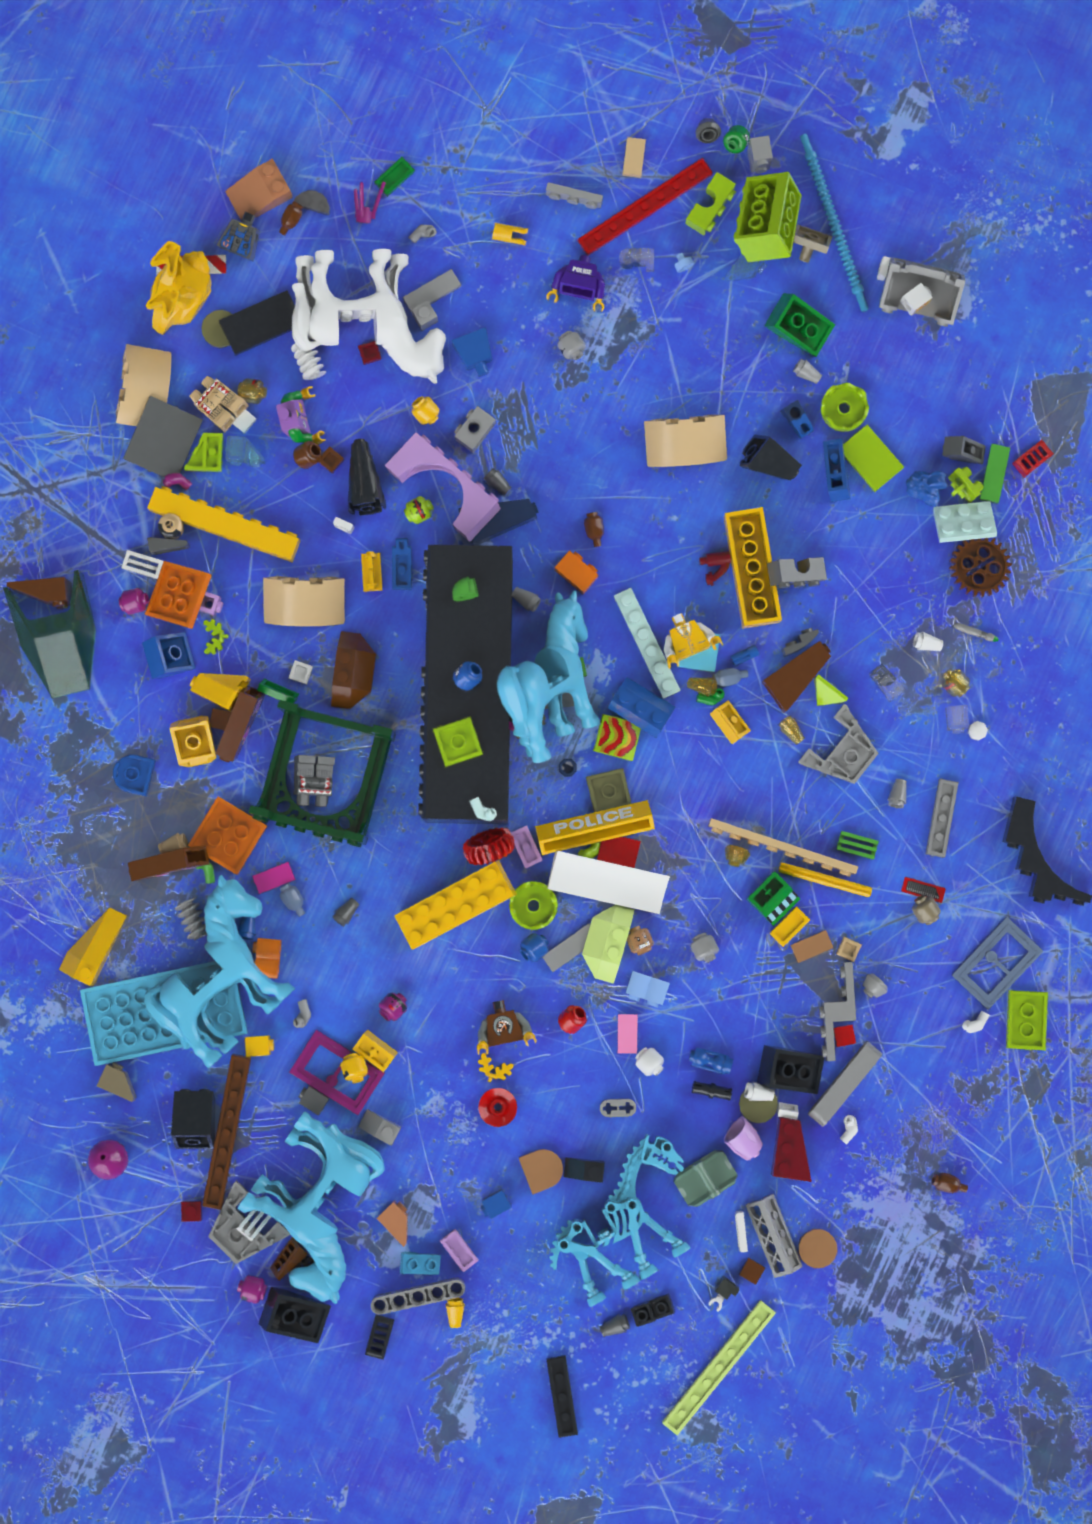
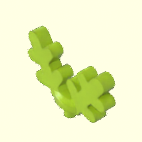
[203,619,229,655]

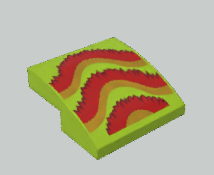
[593,714,641,761]

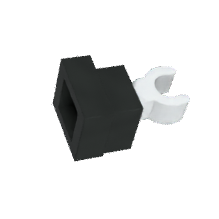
[708,1275,740,1312]

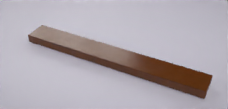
[202,1054,252,1210]

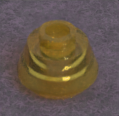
[725,845,750,867]

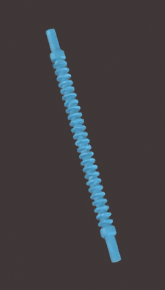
[800,134,869,312]

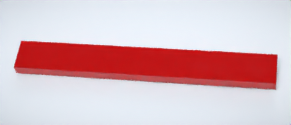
[577,158,713,256]

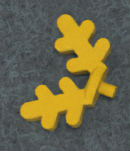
[478,1053,514,1082]

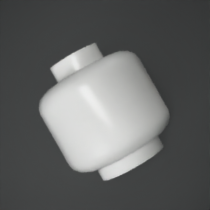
[635,1047,664,1076]

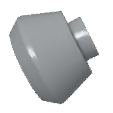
[863,973,888,998]

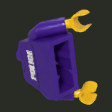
[547,255,605,312]

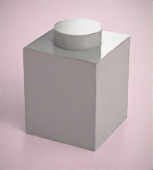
[411,300,438,331]

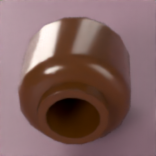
[293,441,321,469]

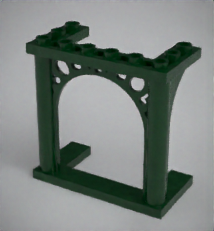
[248,700,396,848]

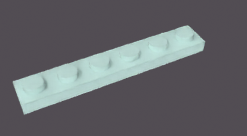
[614,588,681,699]

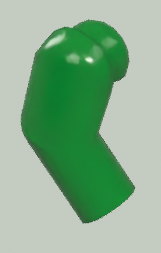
[696,688,725,706]

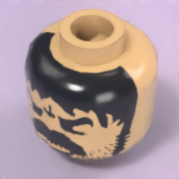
[158,513,184,539]

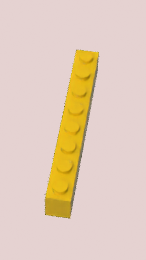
[147,486,301,563]

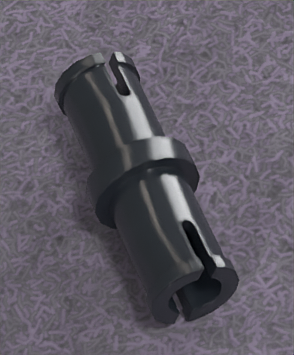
[692,1081,732,1101]

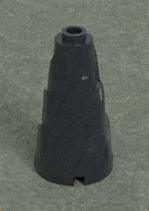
[348,439,386,515]

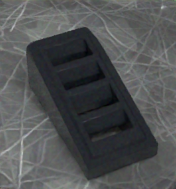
[365,1314,395,1360]

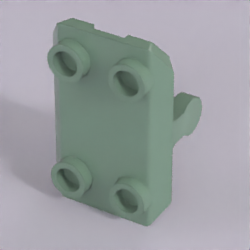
[673,1150,738,1207]

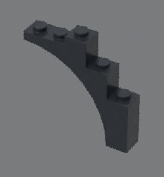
[1002,797,1092,906]

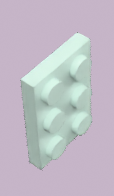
[933,501,997,543]

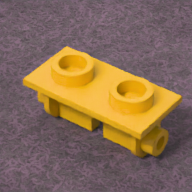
[361,551,383,592]

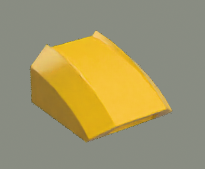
[169,715,217,767]

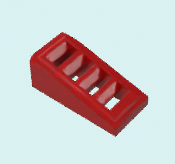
[1012,440,1054,478]

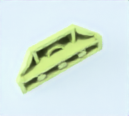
[582,904,635,984]

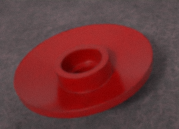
[478,1088,517,1127]

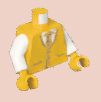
[664,613,724,668]

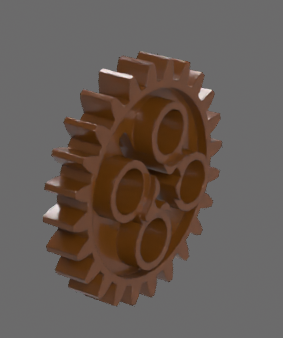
[949,538,1012,598]

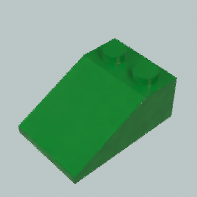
[764,293,835,357]

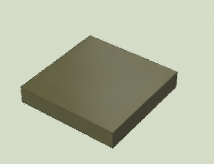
[586,768,632,812]

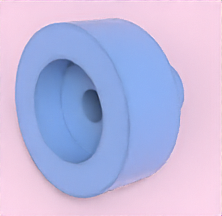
[674,253,694,273]

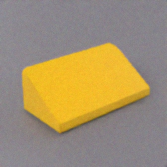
[710,700,751,744]

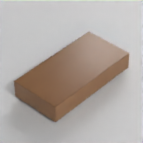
[790,930,834,963]

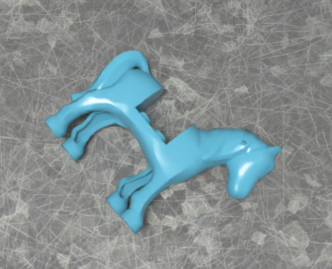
[497,591,601,763]
[144,875,295,1068]
[237,1111,385,1304]

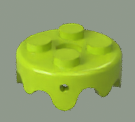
[820,383,869,432]
[509,881,558,930]

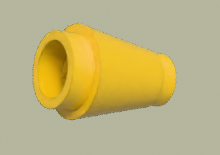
[445,1297,465,1328]

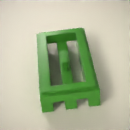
[836,831,879,860]

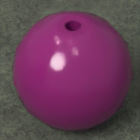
[88,1139,129,1180]

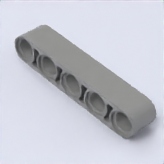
[808,1041,883,1127]
[371,1278,465,1315]

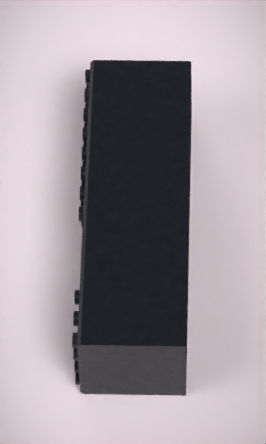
[419,545,513,824]

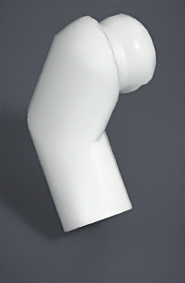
[962,1011,990,1033]
[840,1115,858,1145]

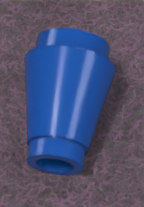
[238,917,256,940]

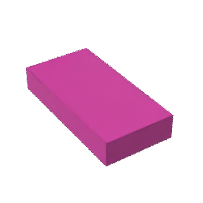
[252,862,296,894]

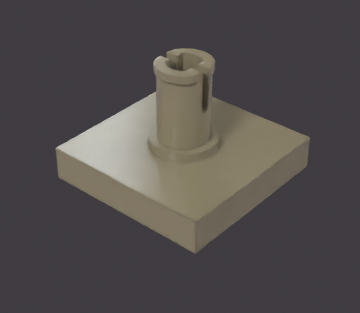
[793,224,832,263]

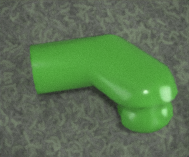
[196,863,215,884]

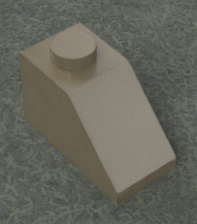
[97,1062,137,1102]

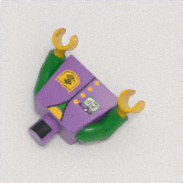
[276,386,326,445]

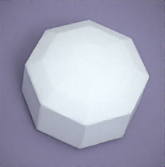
[968,721,988,740]

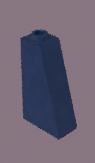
[458,499,539,545]

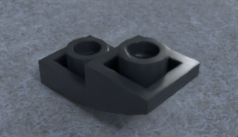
[630,1293,676,1327]

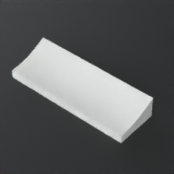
[547,851,670,914]

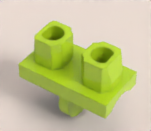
[947,466,984,503]

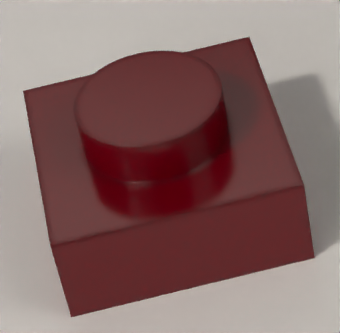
[181,1201,202,1222]

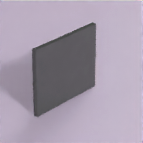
[123,396,203,477]

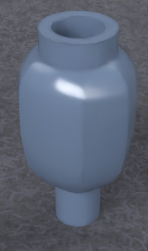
[713,668,748,687]
[279,883,305,917]

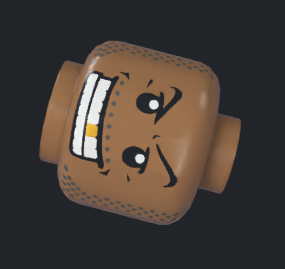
[627,926,654,956]

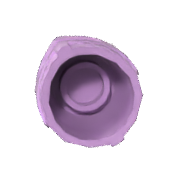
[724,1116,763,1161]

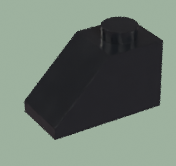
[564,1157,605,1182]

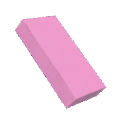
[617,1014,637,1054]

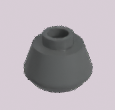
[695,118,721,143]

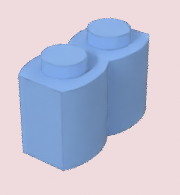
[626,971,670,1008]

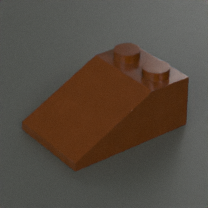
[6,577,73,609]

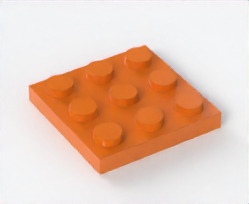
[145,561,212,629]
[188,796,268,875]

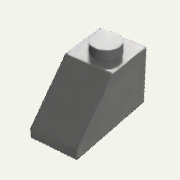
[942,436,986,464]

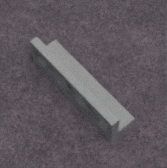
[745,1194,803,1278]

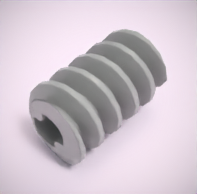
[175,897,207,940]

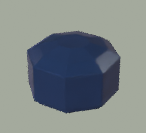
[559,759,577,777]

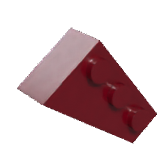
[771,1117,812,1182]

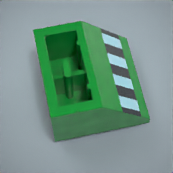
[746,871,800,926]

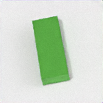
[979,444,1010,504]

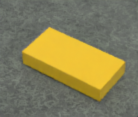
[769,906,810,947]

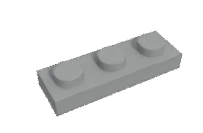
[546,182,603,209]

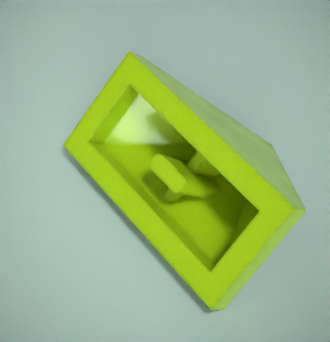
[814,674,848,706]

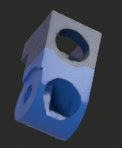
[781,400,814,439]

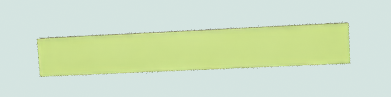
[662,1300,776,1435]

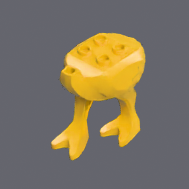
[146,241,212,335]

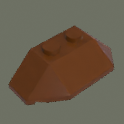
[331,631,376,709]

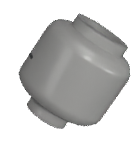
[558,331,586,360]
[690,933,719,963]

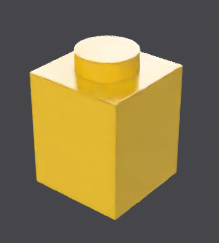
[245,1035,274,1057]

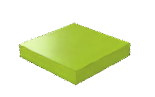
[433,717,483,767]

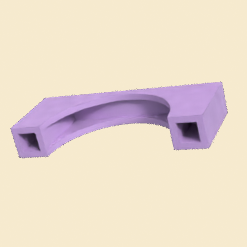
[385,433,501,542]

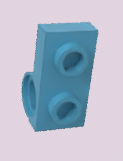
[400,1252,441,1275]

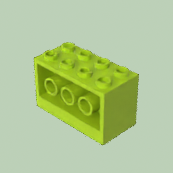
[734,172,802,262]

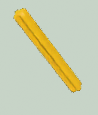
[778,862,872,897]

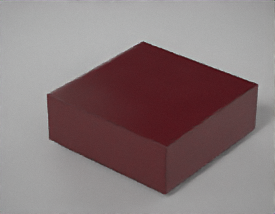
[358,341,382,365]

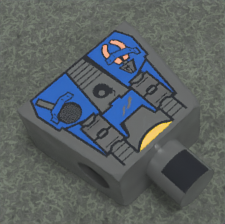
[217,212,259,261]

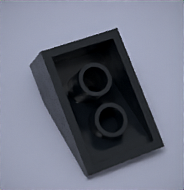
[757,1045,825,1094]
[258,1287,331,1343]

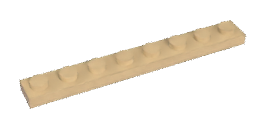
[708,818,858,877]

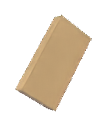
[622,137,646,178]

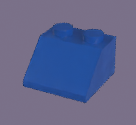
[142,632,195,679]

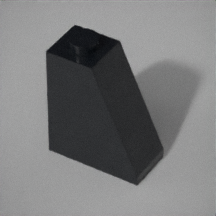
[740,435,802,480]

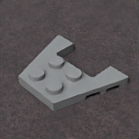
[798,704,879,784]
[208,1180,290,1264]

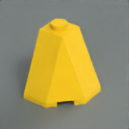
[190,673,251,712]

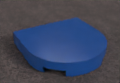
[113,754,156,797]

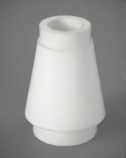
[913,631,943,651]
[744,1082,775,1101]

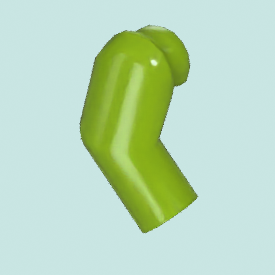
[578,842,601,859]

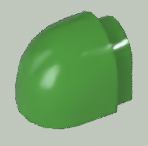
[452,577,479,601]

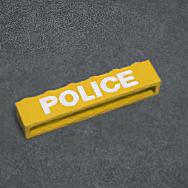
[535,800,655,855]

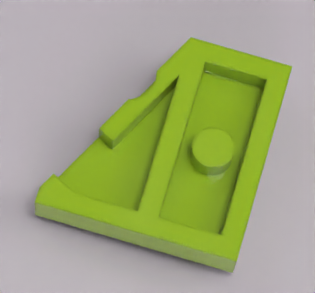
[184,433,224,472]

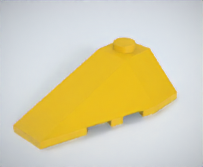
[59,907,127,986]

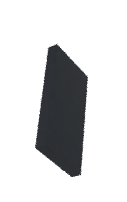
[218,290,295,356]

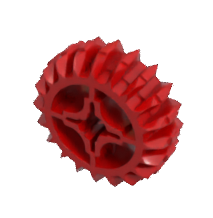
[463,827,515,865]

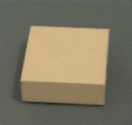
[836,937,862,962]

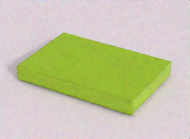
[843,425,904,492]
[1006,990,1048,1051]

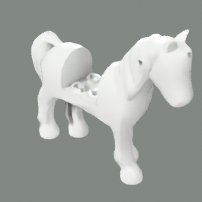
[292,249,446,384]

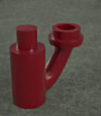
[699,550,731,586]

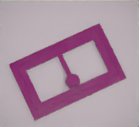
[289,1030,385,1115]

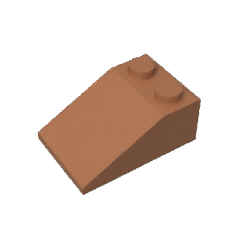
[225,158,293,221]

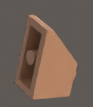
[376,1200,408,1247]

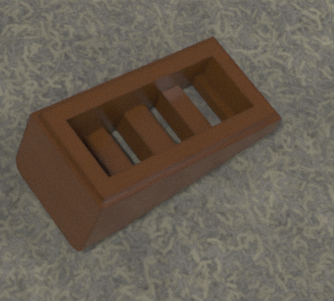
[270,1237,308,1281]

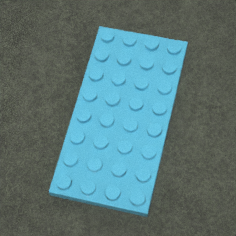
[80,961,248,1066]

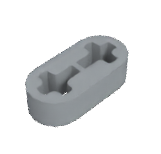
[600,1099,637,1117]

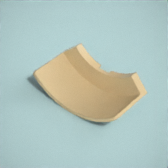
[116,344,171,427]
[644,415,727,467]
[263,576,345,626]

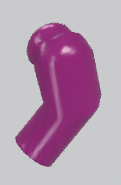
[163,473,192,491]

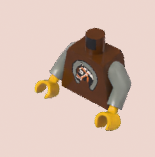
[477,1000,537,1055]

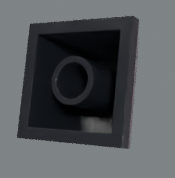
[171,1089,215,1149]

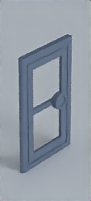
[952,917,1044,1010]

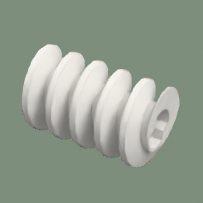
[291,336,326,380]

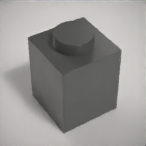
[298,1086,330,1115]

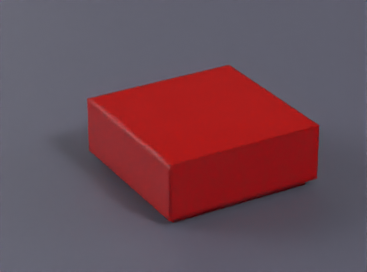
[834,1024,856,1047]

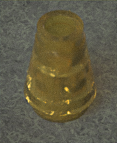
[687,677,717,696]
[778,716,805,745]

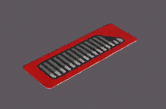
[901,877,946,903]

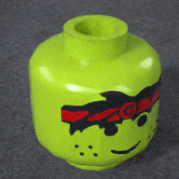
[404,496,434,524]

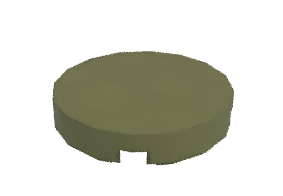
[201,310,232,348]
[739,1085,778,1123]

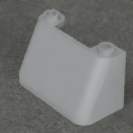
[879,257,966,327]

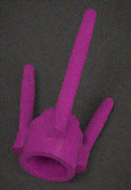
[354,181,386,224]

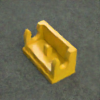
[353,1029,398,1072]

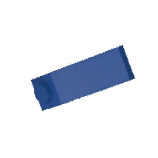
[823,438,851,502]

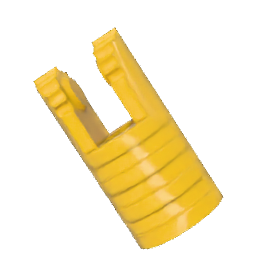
[492,223,528,246]

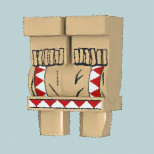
[190,376,249,433]

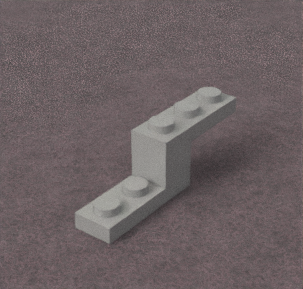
[819,962,856,1061]

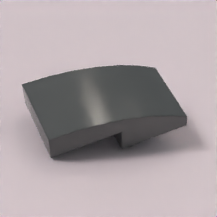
[782,628,819,657]

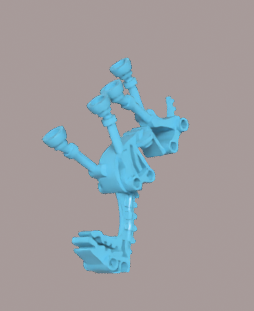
[550,1134,691,1307]

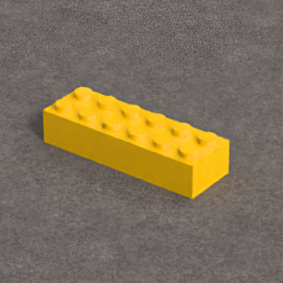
[723,507,782,629]
[394,861,517,950]

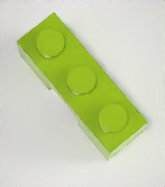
[685,172,736,236]

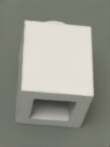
[900,283,933,316]

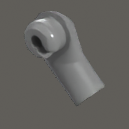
[408,225,437,244]
[293,999,311,1028]

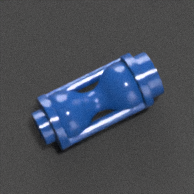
[689,1047,733,1075]

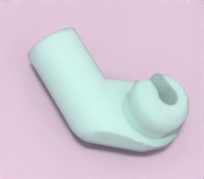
[470,797,497,821]

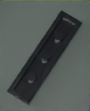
[546,1355,578,1438]

